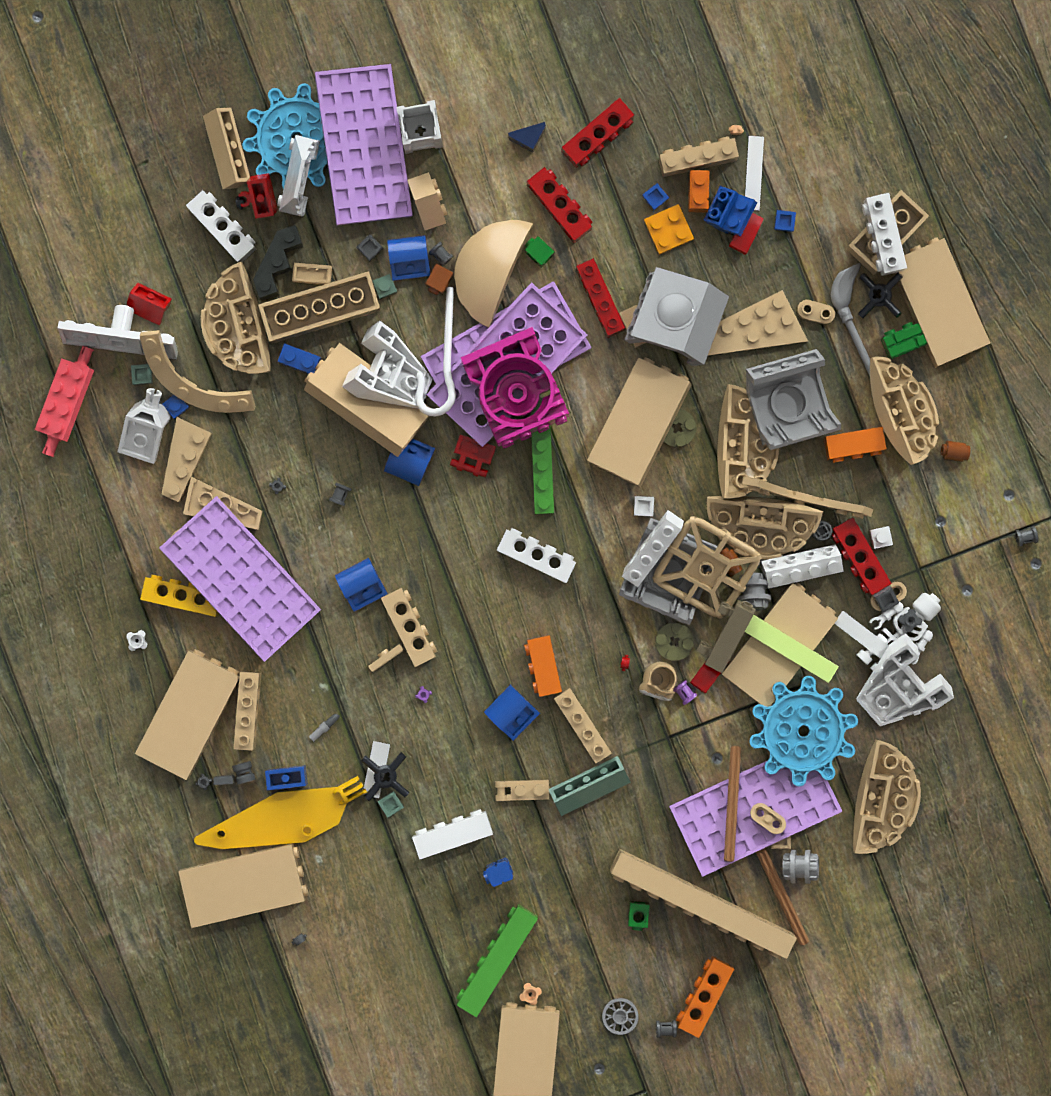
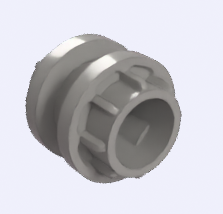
[737,573,771,611]
[783,850,819,884]

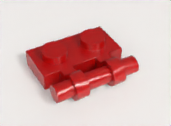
[450,434,496,478]

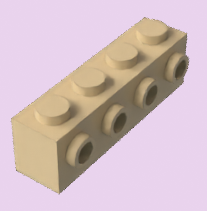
[203,108,250,189]
[659,137,739,177]

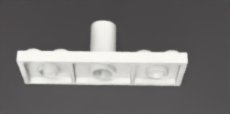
[58,305,178,359]

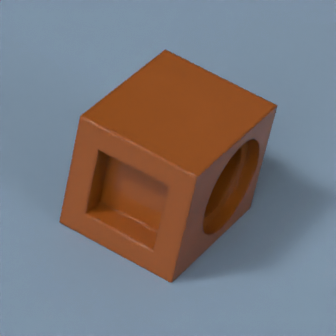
[425,264,453,295]

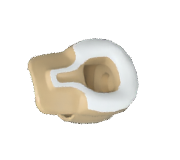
[639,661,677,701]

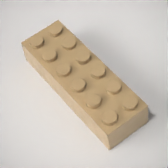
[258,271,381,344]

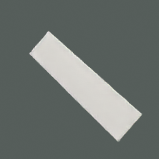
[745,136,764,211]
[834,611,889,659]

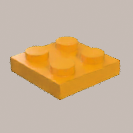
[644,204,694,255]

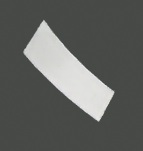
[363,741,390,798]

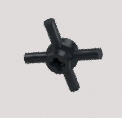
[858,272,903,319]
[361,752,410,801]

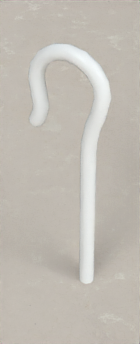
[415,287,456,417]

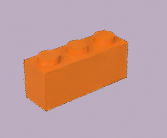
[823,427,887,463]
[524,635,562,697]

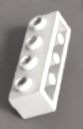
[862,193,907,276]
[761,544,844,589]
[412,809,493,859]

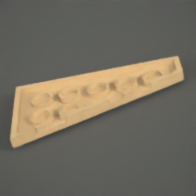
[708,290,808,356]

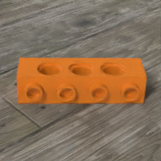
[676,956,734,1038]

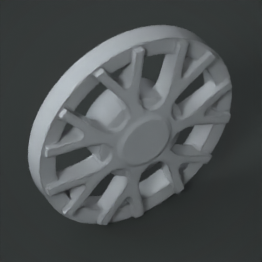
[602,998,638,1035]

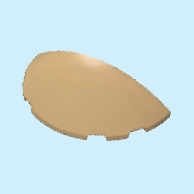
[454,220,533,328]
[201,262,270,374]
[870,357,939,465]
[717,384,779,499]
[707,496,823,560]
[853,740,921,854]

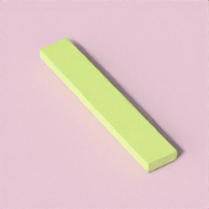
[745,615,839,683]

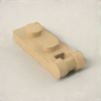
[495,780,549,801]

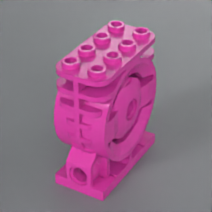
[461,327,570,449]

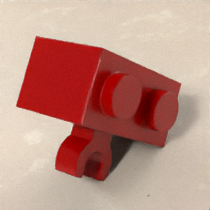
[238,173,278,219]

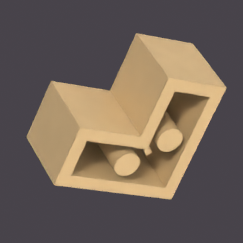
[407,172,447,230]

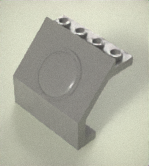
[625,267,729,366]
[746,349,841,450]
[619,518,717,625]

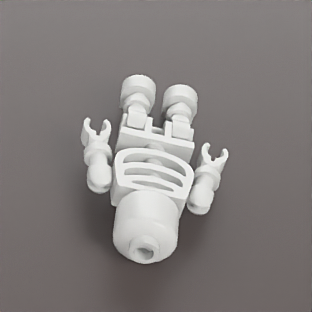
[856,593,941,671]

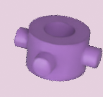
[415,686,432,703]

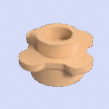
[519,983,542,1005]

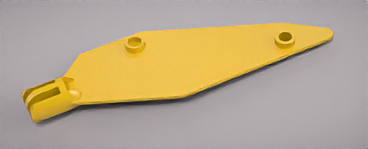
[194,776,367,849]

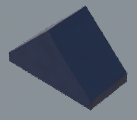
[508,122,546,153]

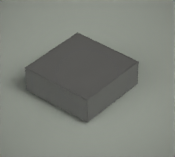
[356,234,383,262]
[873,586,899,613]
[213,775,235,785]

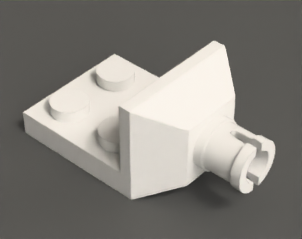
[118,388,171,464]

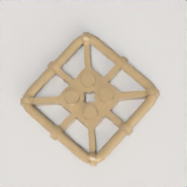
[652,516,762,619]

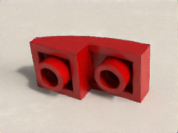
[729,213,764,255]
[690,661,730,694]

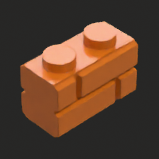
[688,170,709,213]

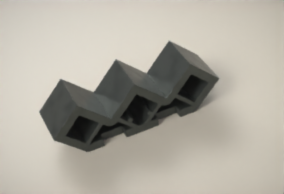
[253,225,304,301]

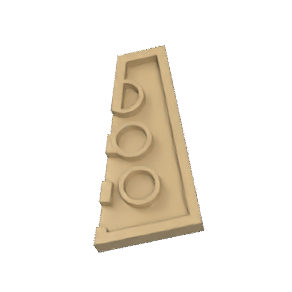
[162,417,212,503]
[183,477,263,530]

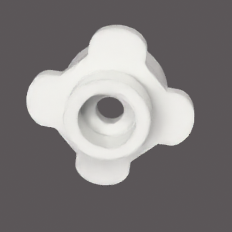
[127,630,147,651]

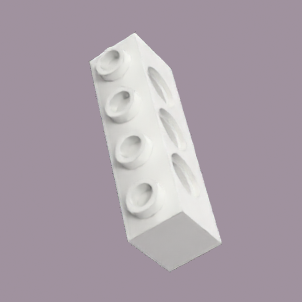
[186,190,257,263]
[622,510,684,587]
[497,528,576,583]

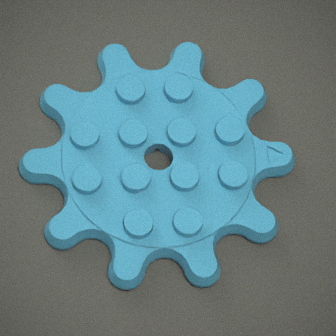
[242,83,327,189]
[749,676,858,787]

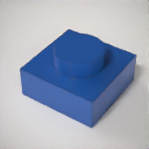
[642,183,669,210]
[774,210,796,232]
[162,395,190,419]

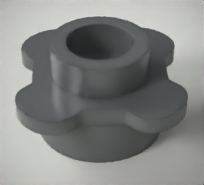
[899,609,922,632]

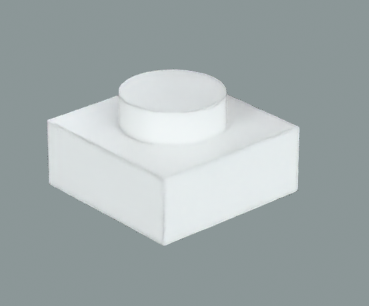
[634,496,654,517]
[869,526,893,549]

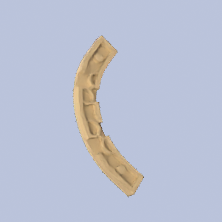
[139,330,256,413]
[742,476,873,519]

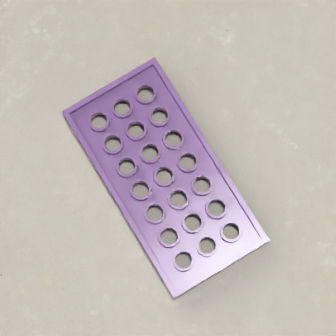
[426,282,588,447]

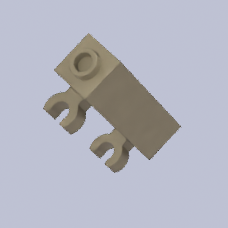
[697,600,755,673]

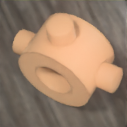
[728,125,744,135]

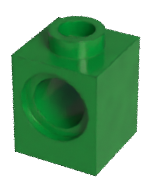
[525,236,555,268]
[628,901,650,931]

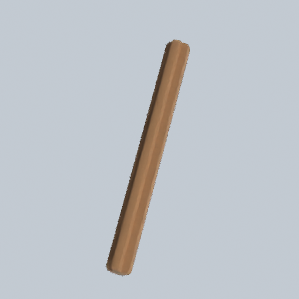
[724,746,741,862]
[756,848,809,946]

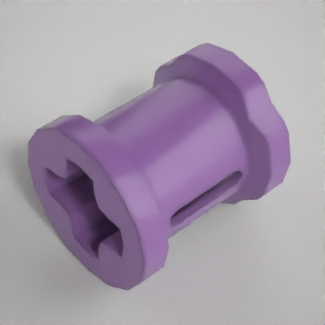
[673,680,697,705]

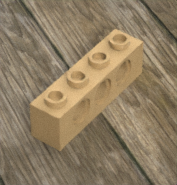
[381,588,438,667]
[234,671,262,751]
[554,688,612,764]

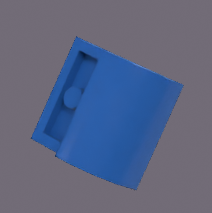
[704,186,757,237]
[387,235,431,281]
[384,439,435,486]
[335,558,388,612]
[484,684,540,741]

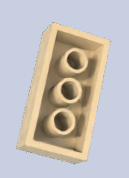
[846,190,929,275]

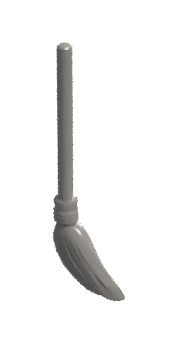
[831,263,870,376]

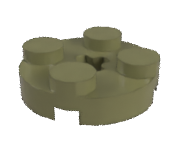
[664,409,696,447]
[655,623,694,661]

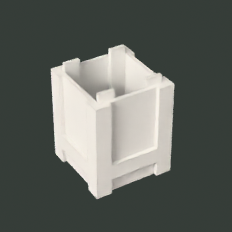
[397,100,443,154]

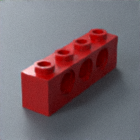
[561,98,634,168]
[526,167,593,243]
[576,258,625,338]
[831,517,892,595]

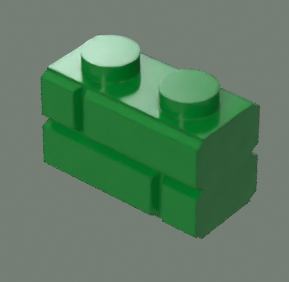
[881,322,927,359]

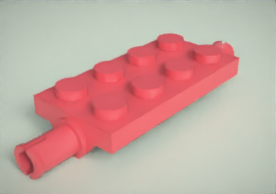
[35,346,94,457]

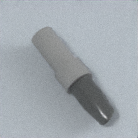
[309,714,340,742]

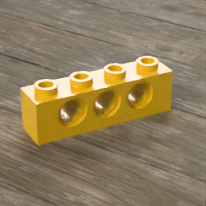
[140,574,218,617]

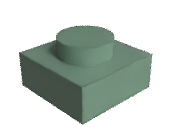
[373,274,397,299]
[131,364,153,385]
[377,791,404,818]

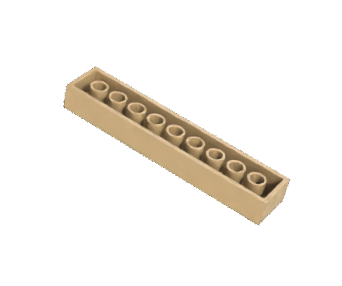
[610,849,797,960]

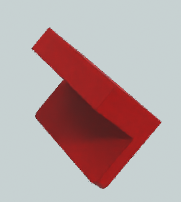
[126,283,172,325]

